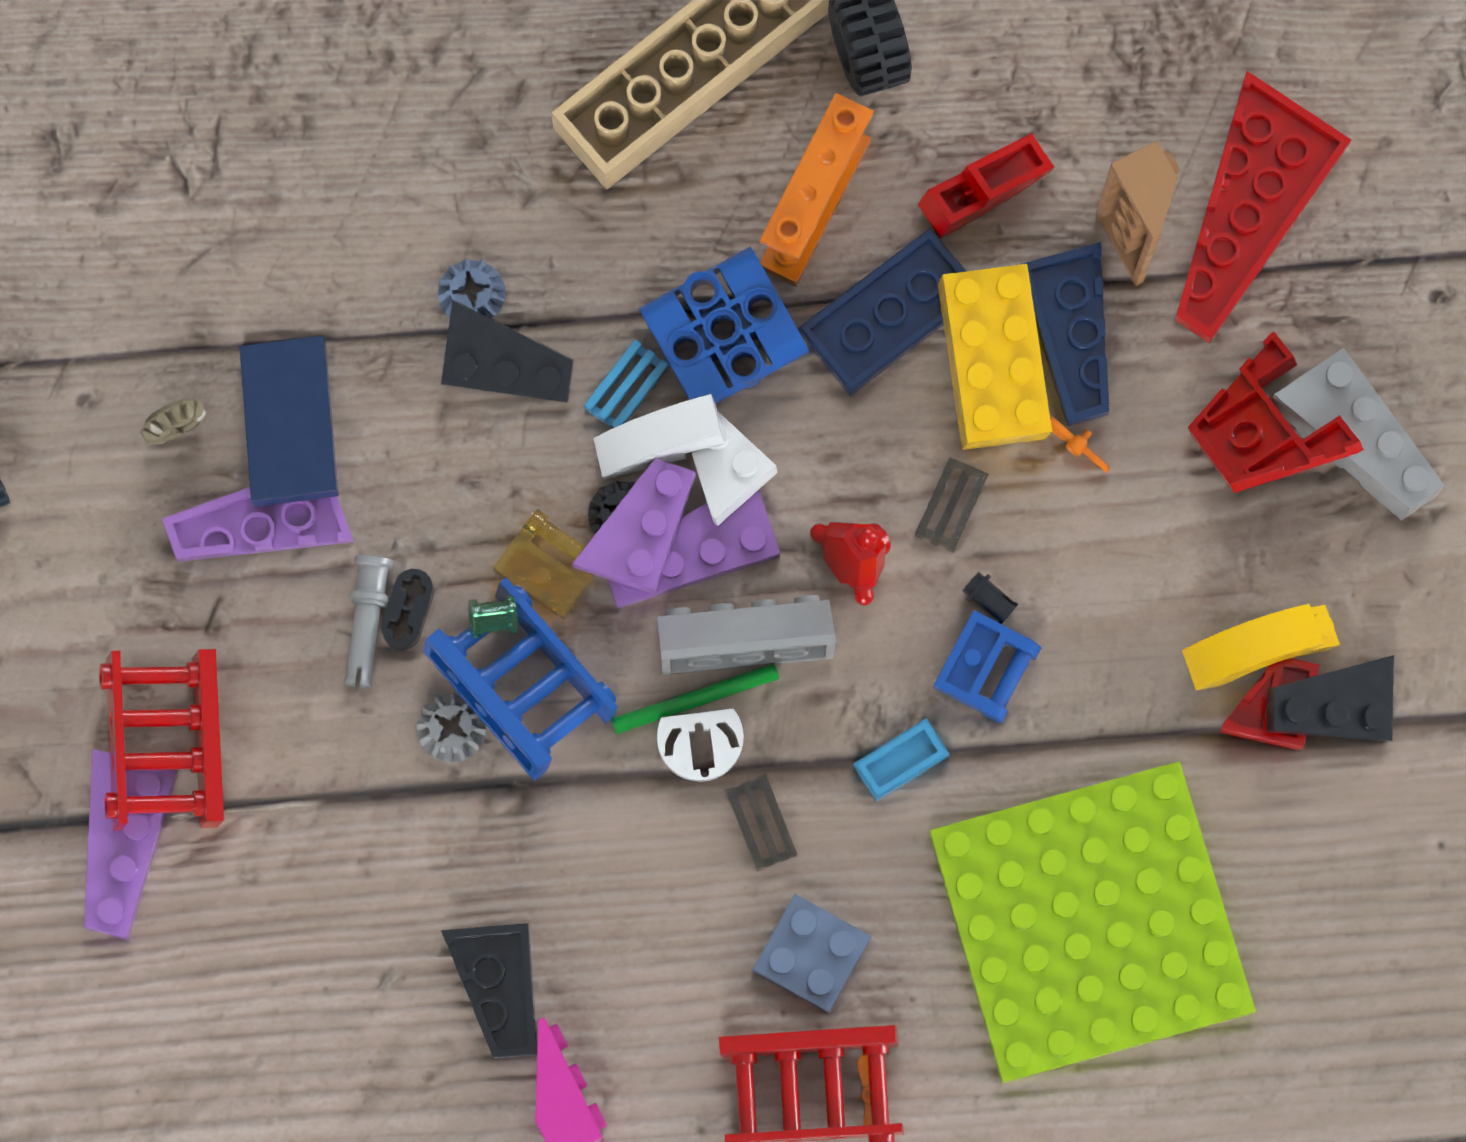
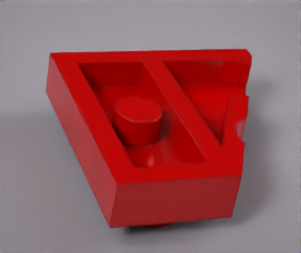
[1220,658,1320,750]

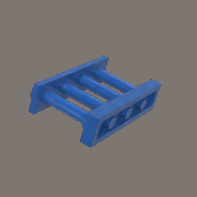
[423,578,618,781]

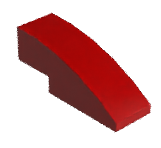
[917,133,1055,239]

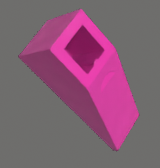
[535,1017,607,1142]

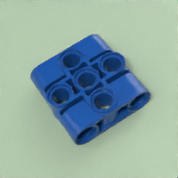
[639,247,809,404]

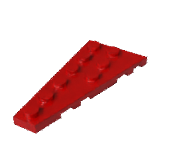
[1175,71,1352,344]

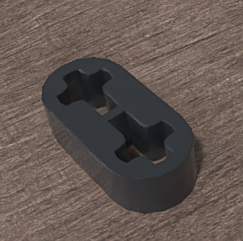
[381,568,434,651]

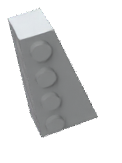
[1271,348,1445,520]

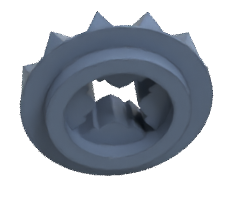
[438,258,506,318]

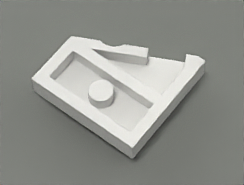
[691,412,778,526]

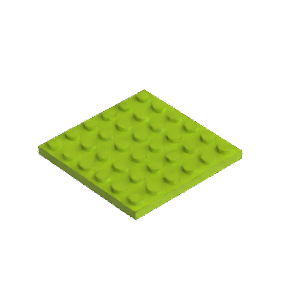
[929,761,1256,1084]

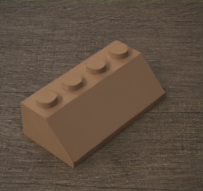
[1095,141,1179,286]

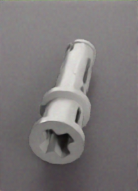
[344,555,394,688]

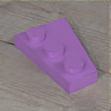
[572,459,696,594]

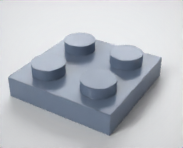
[752,894,871,1014]

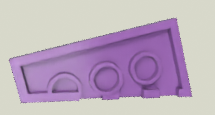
[162,487,354,562]
[608,490,780,609]
[84,749,178,940]

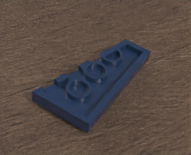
[1020,242,1109,426]

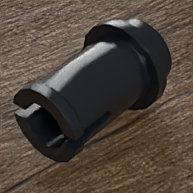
[962,572,1019,624]

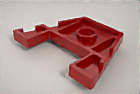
[1187,332,1364,493]

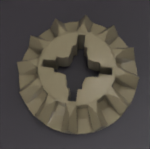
[140,399,206,444]

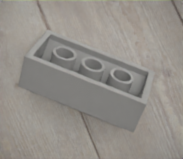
[657,595,836,675]

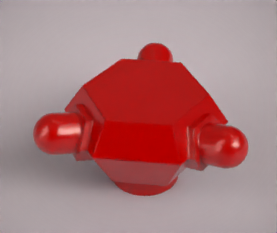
[810,522,891,606]

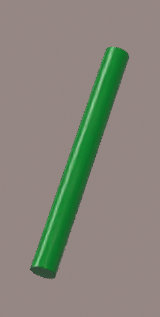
[611,663,779,735]

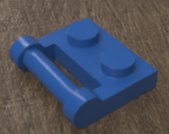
[933,610,1042,723]

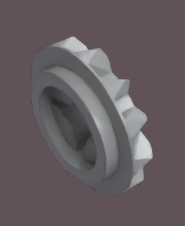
[416,693,486,763]

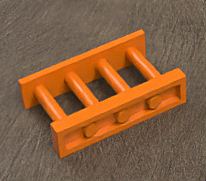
[760,93,874,287]

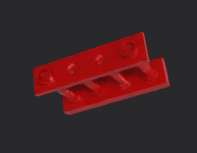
[99,649,224,831]
[719,1025,904,1142]

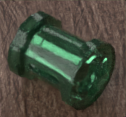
[468,595,518,638]

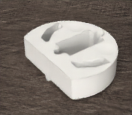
[657,709,744,782]

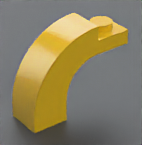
[1182,604,1340,691]

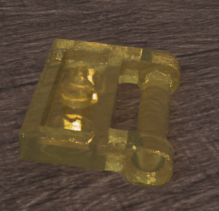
[493,509,597,620]

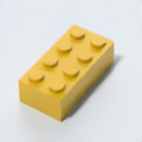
[938,264,1052,450]

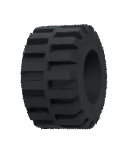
[828,0,912,97]

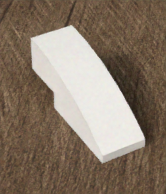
[593,394,725,480]

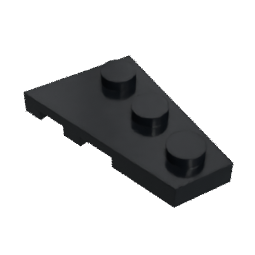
[1266,655,1394,742]

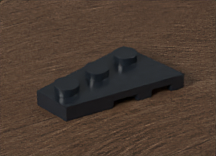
[441,299,574,403]
[441,923,537,1060]

